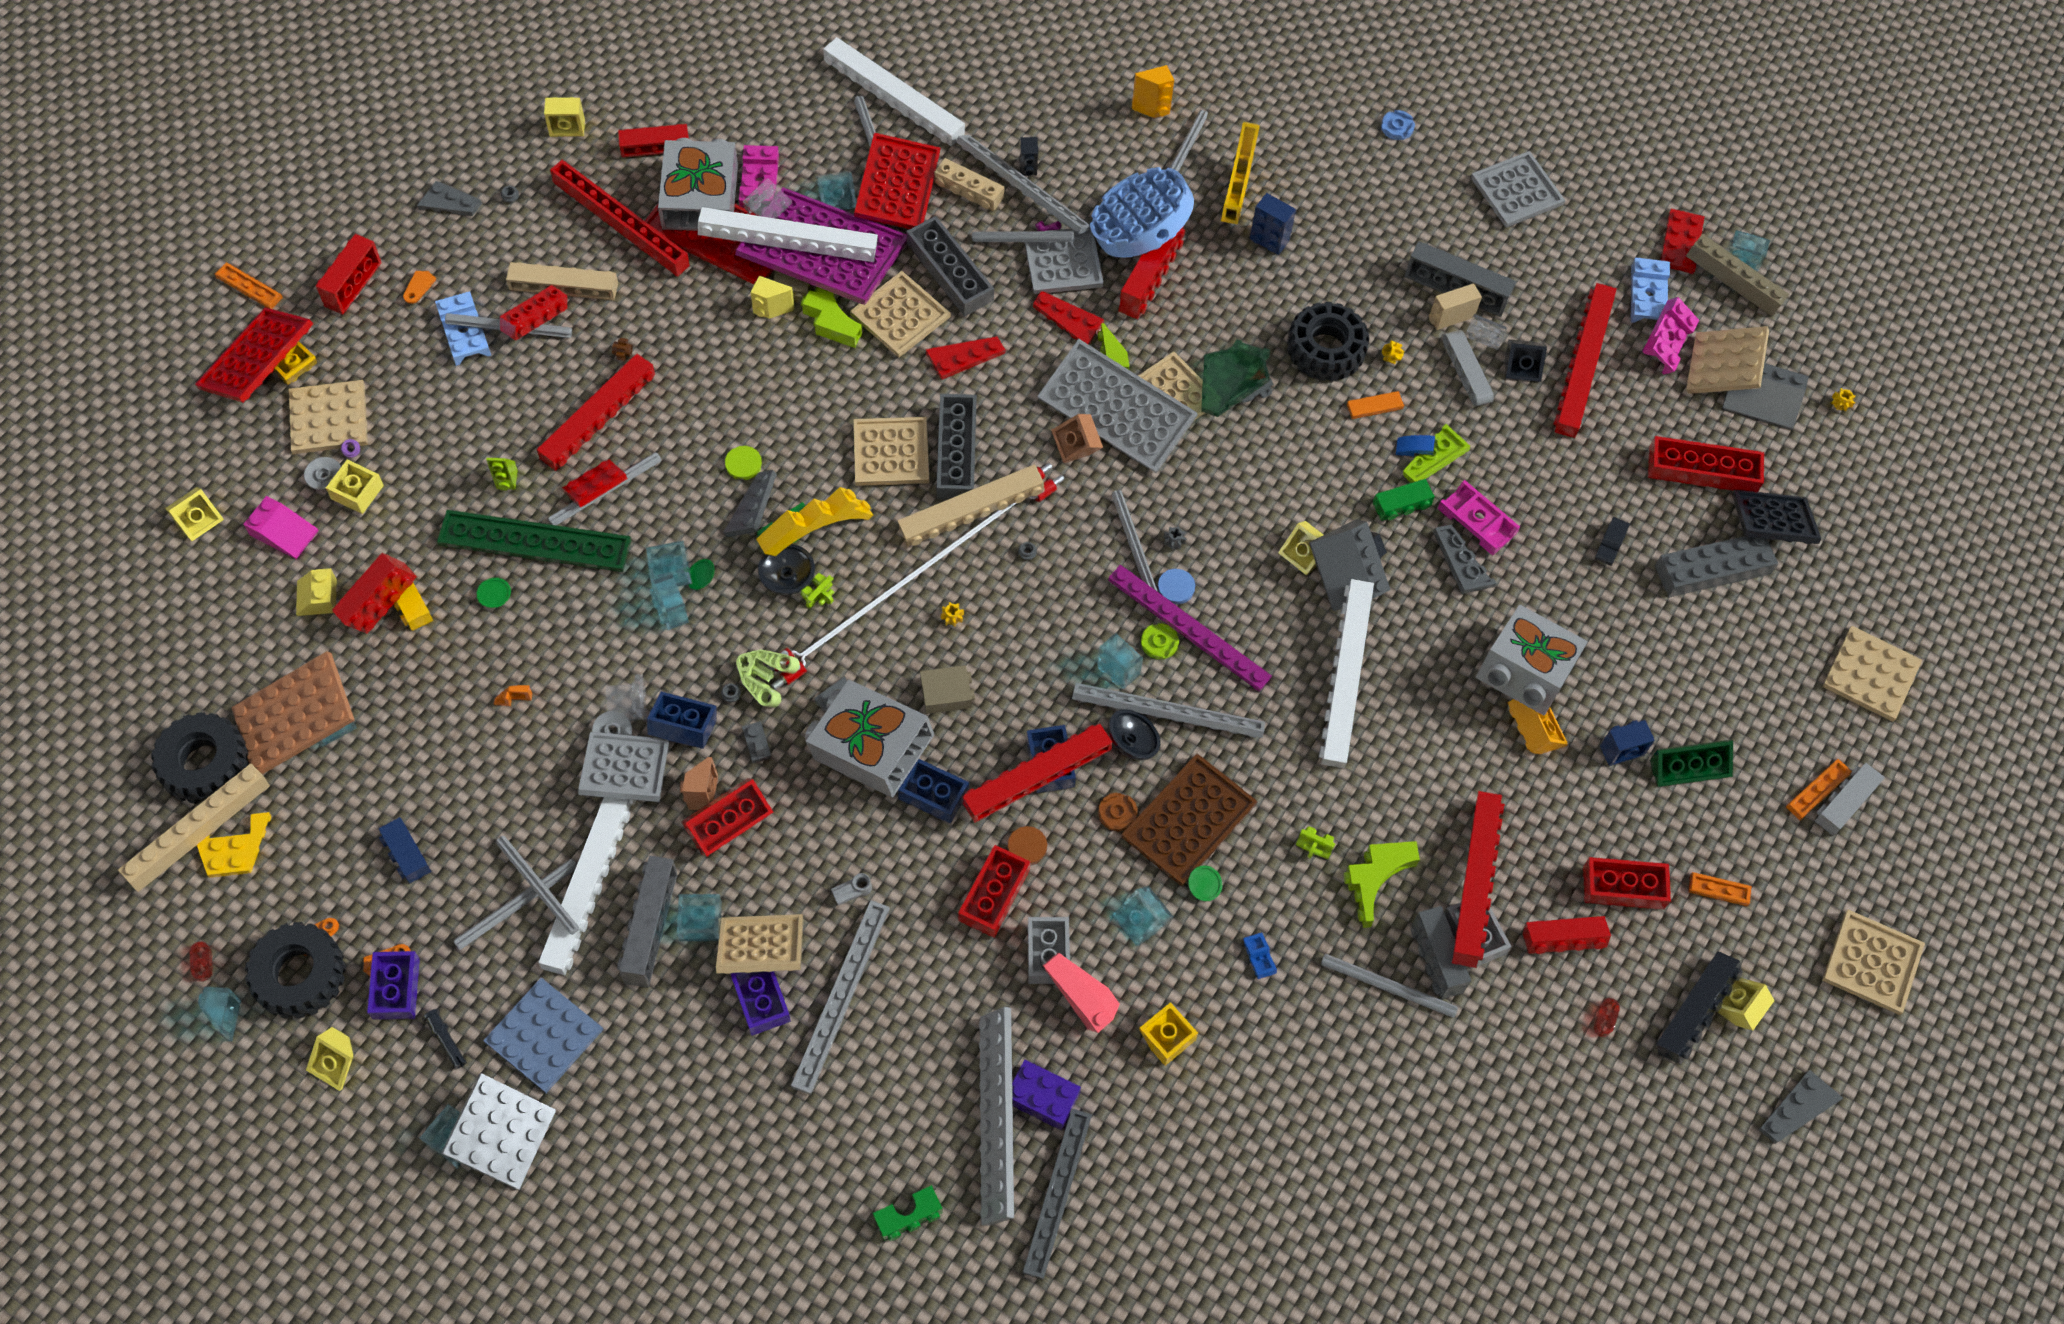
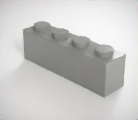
[1815,763,1885,836]

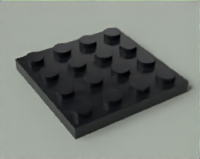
[1732,489,1821,544]

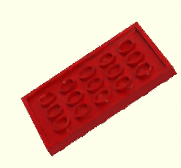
[854,132,941,229]
[195,307,313,403]

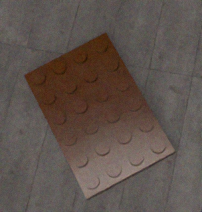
[1121,753,1258,887]

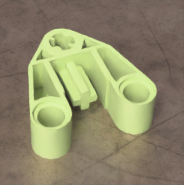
[736,649,800,708]

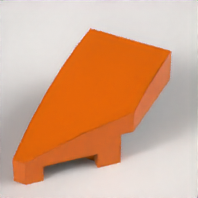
[494,685,532,706]

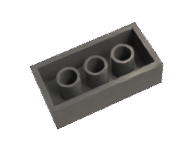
[1410,906,1471,1000]

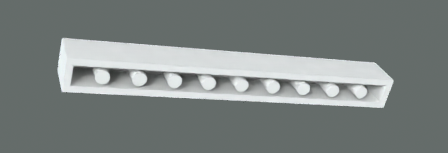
[823,37,965,147]
[698,207,878,262]
[1319,579,1374,768]
[538,797,636,976]

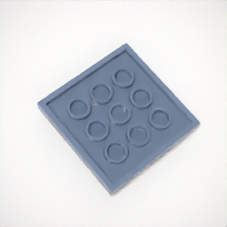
[483,978,604,1093]

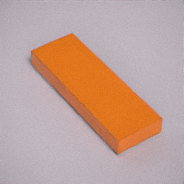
[1347,391,1404,419]
[1688,872,1752,907]

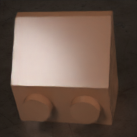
[1051,414,1103,463]
[680,757,718,810]

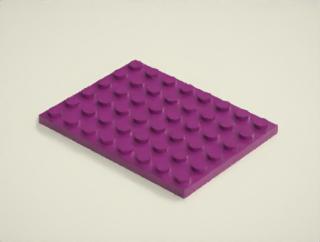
[736,187,907,305]

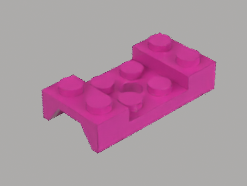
[739,145,779,208]
[1642,297,1699,375]
[1438,480,1520,556]

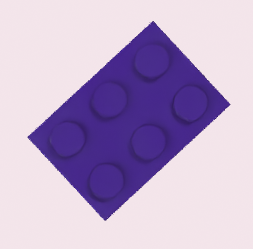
[367,951,420,1020]
[730,971,791,1036]
[1012,1059,1081,1131]

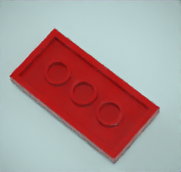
[1660,208,1705,274]

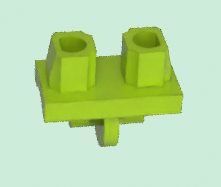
[800,573,834,609]
[1296,826,1335,860]

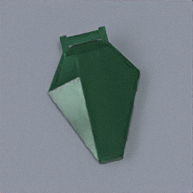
[1201,339,1270,417]

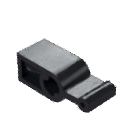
[1594,517,1630,566]

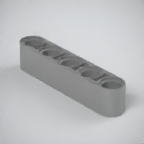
[1442,330,1494,407]

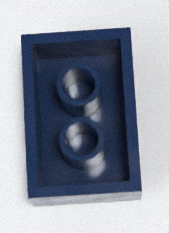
[1249,193,1296,255]
[647,691,717,749]
[1026,725,1076,793]
[898,759,969,824]

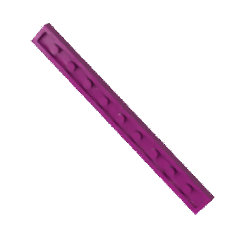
[1108,565,1272,692]

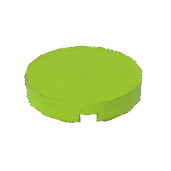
[725,446,762,480]
[1141,623,1179,660]

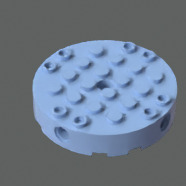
[1090,167,1194,258]

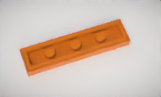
[215,262,283,309]
[1786,759,1852,820]

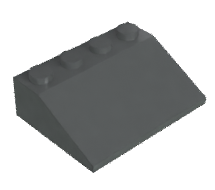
[1722,363,1809,430]
[1309,519,1391,611]

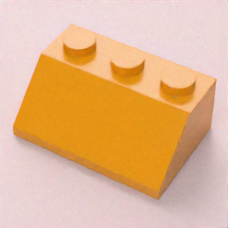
[1132,65,1174,118]
[1507,699,1568,754]

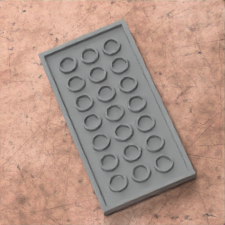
[1037,339,1198,473]

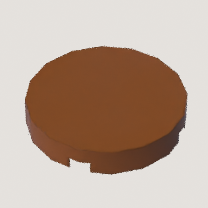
[1098,792,1138,831]
[1008,826,1048,865]

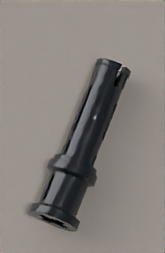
[422,1009,467,1070]

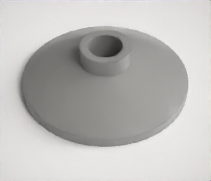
[304,457,341,490]
[592,711,632,736]

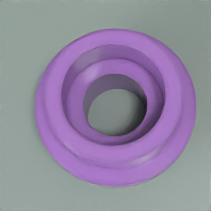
[341,439,360,458]

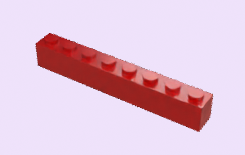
[536,354,655,471]
[963,724,1112,823]

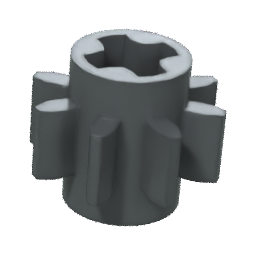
[1164,526,1187,550]

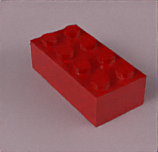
[316,233,382,315]
[332,552,417,634]
[681,778,773,857]
[958,845,1031,938]
[1583,857,1671,910]

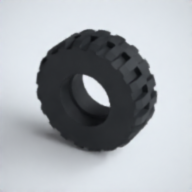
[1287,302,1370,381]
[151,712,249,804]
[245,922,346,1019]

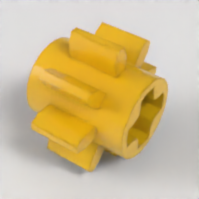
[1382,340,1404,364]
[1831,388,1856,411]
[941,602,964,627]

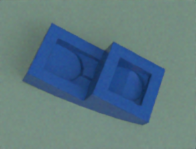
[1396,435,1435,457]
[1243,933,1277,979]

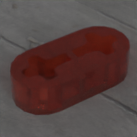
[190,942,213,982]
[1594,998,1620,1037]

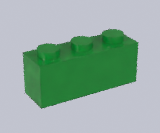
[1372,479,1435,521]

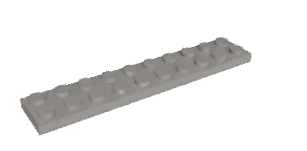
[979,1007,1014,1226]

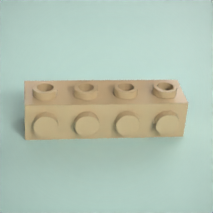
[934,158,1004,212]

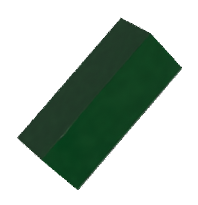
[1649,740,1733,787]

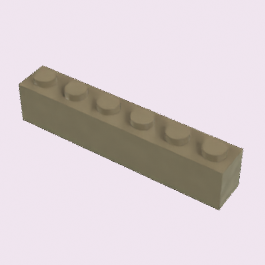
[1686,234,1789,316]

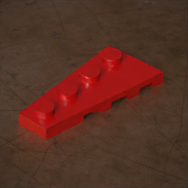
[1033,291,1104,345]
[926,336,1006,380]

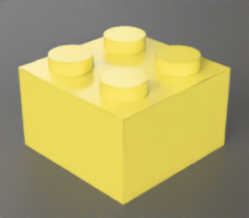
[544,97,585,137]
[326,459,384,514]

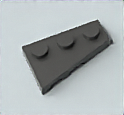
[417,181,482,216]

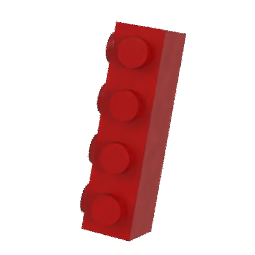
[618,124,689,158]
[500,285,567,340]
[1522,916,1611,954]

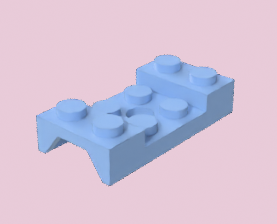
[1631,257,1670,323]
[435,291,491,366]

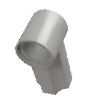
[831,873,872,906]

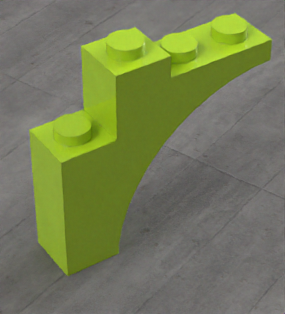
[801,287,862,348]
[1344,841,1420,928]

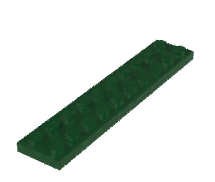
[437,510,632,572]

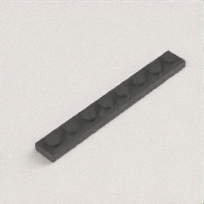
[1023,1108,1092,1280]

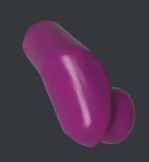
[1035,221,1062,231]

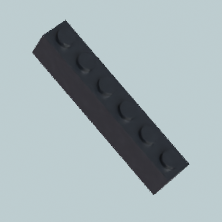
[1656,951,1743,1065]

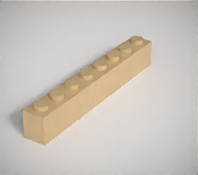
[898,464,1045,547]
[118,764,270,892]

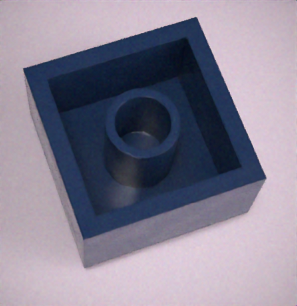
[1600,720,1655,766]

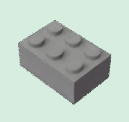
[1444,902,1511,969]
[1027,917,1070,984]

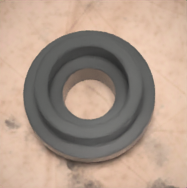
[501,186,519,203]
[1018,542,1037,560]
[721,683,741,703]

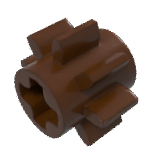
[612,338,633,361]

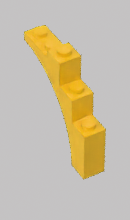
[1221,122,1260,225]
[756,487,873,556]

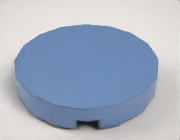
[1381,110,1415,140]
[1158,569,1195,605]

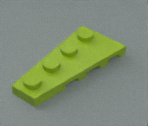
[1403,424,1470,483]

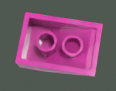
[243,496,319,559]

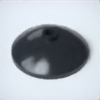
[758,544,815,595]
[1108,709,1161,760]

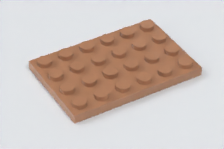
[231,651,355,774]

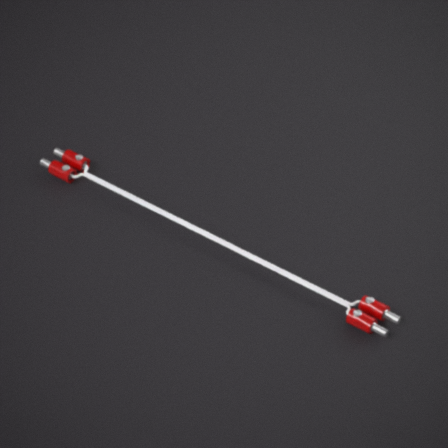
[767,463,1065,690]

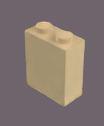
[1429,284,1482,330]

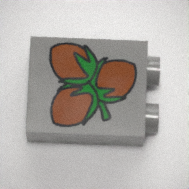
[658,138,738,231]
[1475,604,1588,716]
[805,679,934,798]

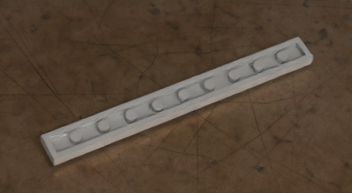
[956,135,1090,234]
[1072,683,1265,738]
[791,900,890,1095]

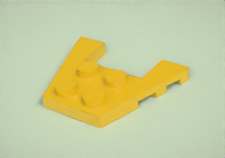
[197,812,271,878]

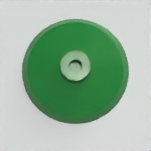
[686,559,715,590]
[476,578,511,608]
[1188,865,1222,901]

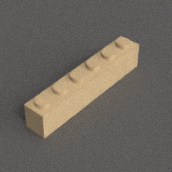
[506,262,618,301]

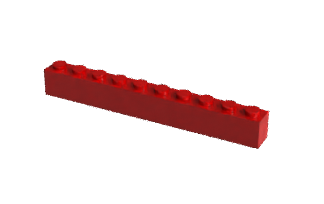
[550,159,690,277]
[1553,283,1617,438]
[1452,791,1505,968]

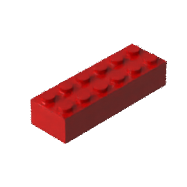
[1119,226,1185,320]
[1648,436,1764,492]

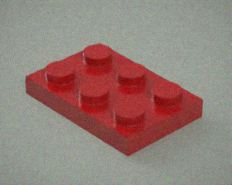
[562,459,628,508]

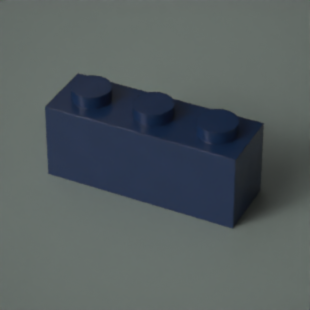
[379,817,432,884]

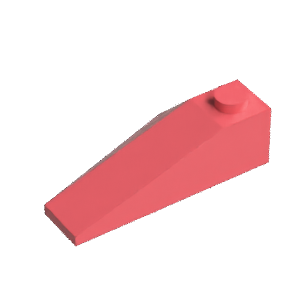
[1043,953,1120,1033]

